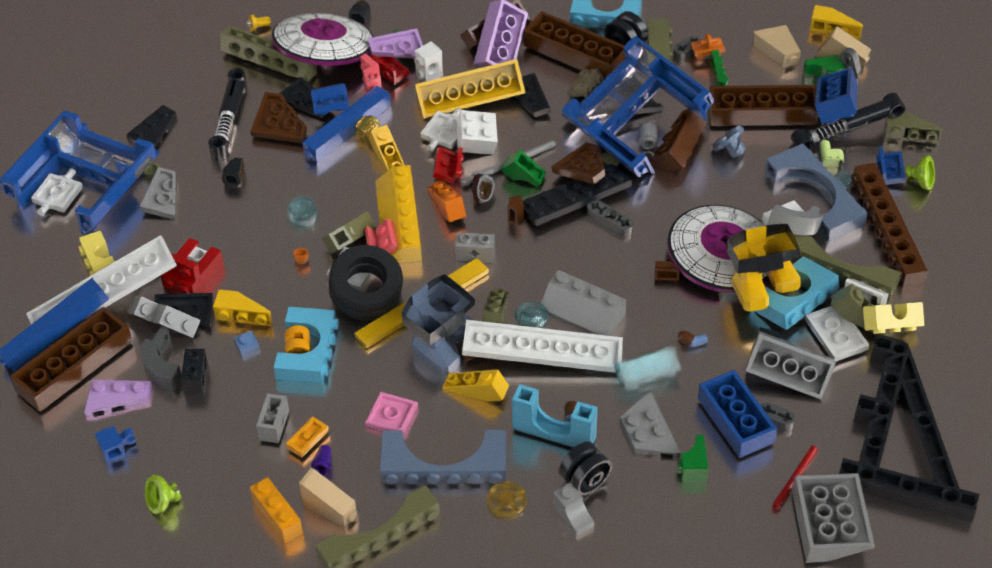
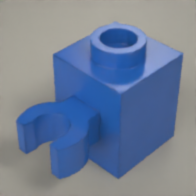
[95,426,136,463]

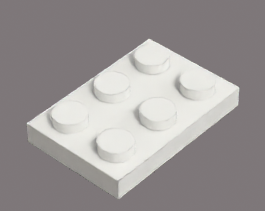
[805,306,869,361]

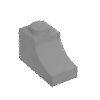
[553,483,594,536]

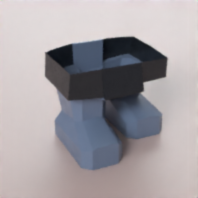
[402,274,475,375]

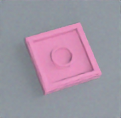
[365,392,418,437]

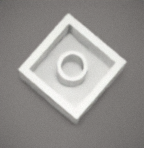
[456,110,498,155]

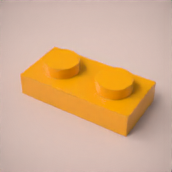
[286,416,329,458]

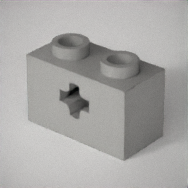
[455,232,495,263]
[256,393,289,443]

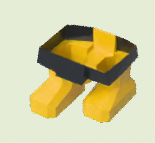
[727,224,801,312]

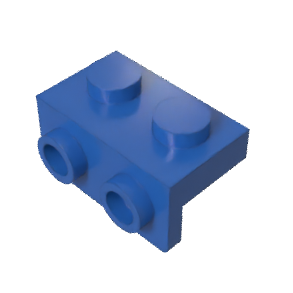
[311,83,349,115]
[876,147,906,185]

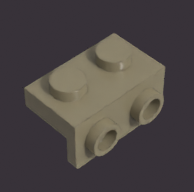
[567,68,604,99]

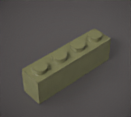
[647,19,673,65]

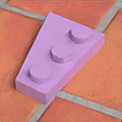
[368,28,423,58]
[84,380,152,417]

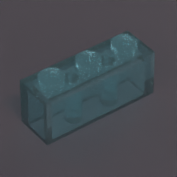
[614,347,681,390]

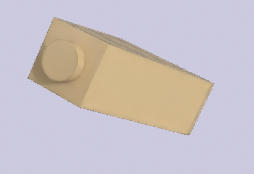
[752,25,801,68]
[814,26,871,66]
[299,468,357,528]

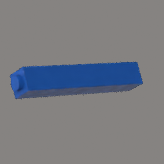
[303,85,391,163]
[0,278,109,372]

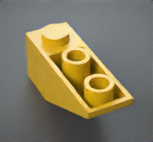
[368,125,405,172]
[213,290,273,325]
[442,370,509,402]

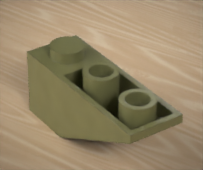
[885,111,942,142]
[322,211,377,254]
[831,283,887,336]
[482,289,509,324]

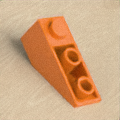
[427,181,466,222]

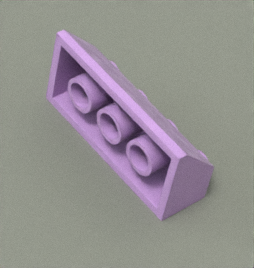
[473,0,528,68]

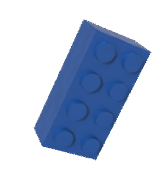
[815,67,858,124]
[698,370,777,458]

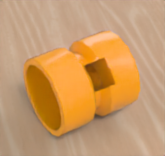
[285,325,311,354]

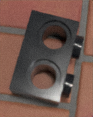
[181,349,208,395]

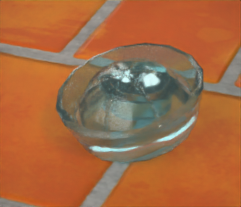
[286,196,319,226]
[515,301,549,328]

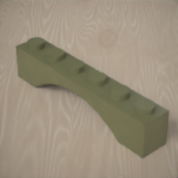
[790,235,901,300]
[315,485,440,568]

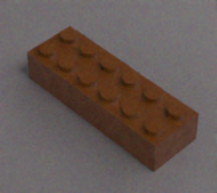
[523,11,625,80]
[709,85,819,126]
[10,307,133,412]

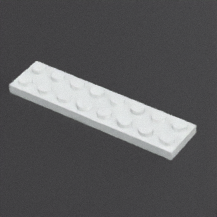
[26,235,177,324]
[462,320,623,373]

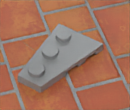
[140,167,176,220]

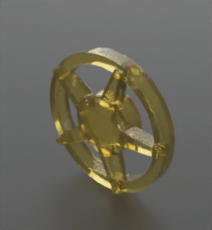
[487,481,527,517]

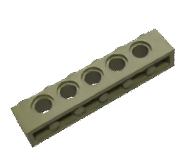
[220,26,317,82]

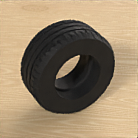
[328,245,403,321]

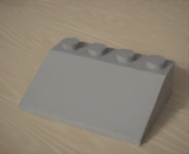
[792,474,875,563]

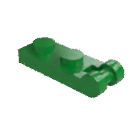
[710,50,728,86]

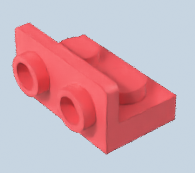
[360,53,382,94]
[364,219,398,254]

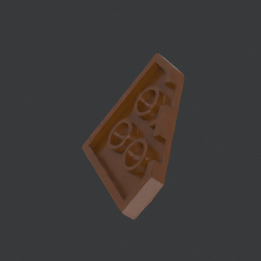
[250,92,307,143]
[551,142,605,184]

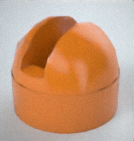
[293,248,309,264]

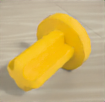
[246,15,271,32]

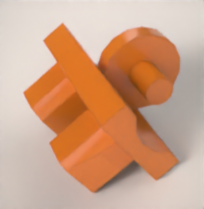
[691,34,726,61]

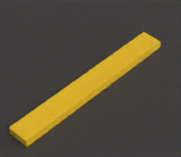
[354,258,489,349]

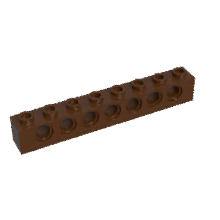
[851,163,928,287]

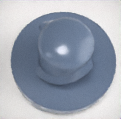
[712,125,746,158]

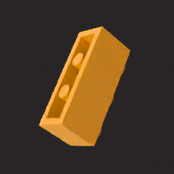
[250,477,303,544]

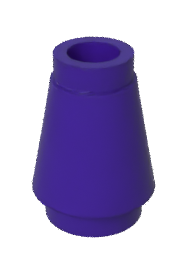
[311,445,331,476]

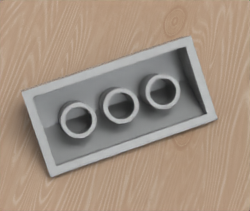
[539,270,626,336]
[745,331,836,399]

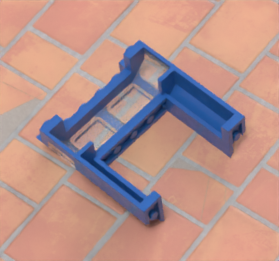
[561,36,714,177]
[0,110,160,235]

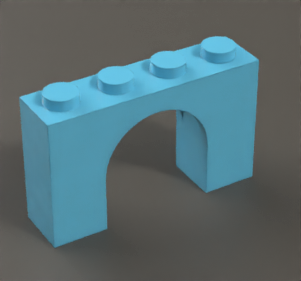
[570,0,642,29]
[754,256,839,330]
[274,307,339,384]
[512,384,598,447]

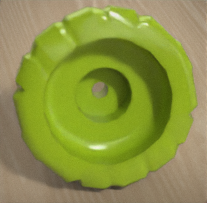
[905,156,935,190]
[145,475,181,515]

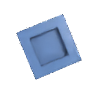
[233,330,260,356]

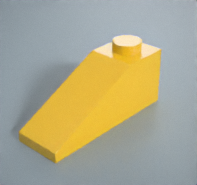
[810,5,863,39]

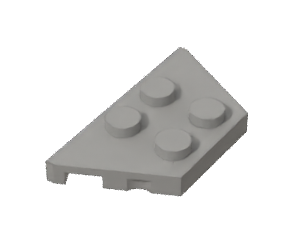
[620,392,680,458]

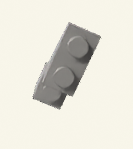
[126,295,200,338]

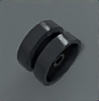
[604,11,648,46]
[559,441,612,496]

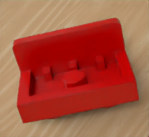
[370,54,410,85]
[432,147,464,184]

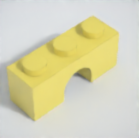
[78,230,115,276]
[863,302,924,334]

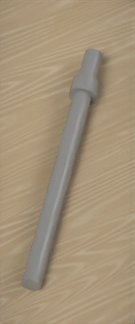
[460,140,556,187]

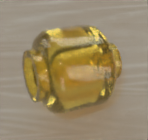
[355,115,381,142]

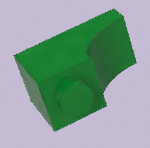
[803,55,845,78]
[501,149,546,187]
[677,435,709,482]

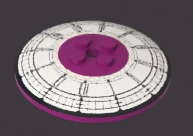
[272,13,373,66]
[667,205,770,293]

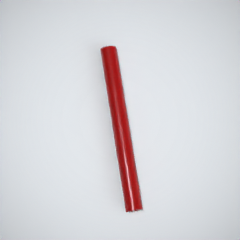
[772,445,818,510]

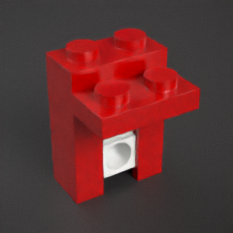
[160,238,223,294]

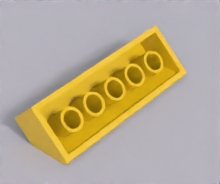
[414,59,525,119]
[375,165,422,264]

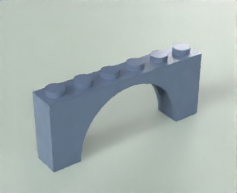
[765,144,867,242]
[380,430,506,484]

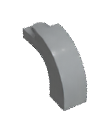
[767,205,823,236]

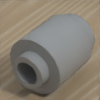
[640,123,657,150]

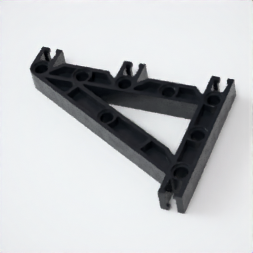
[839,334,980,522]

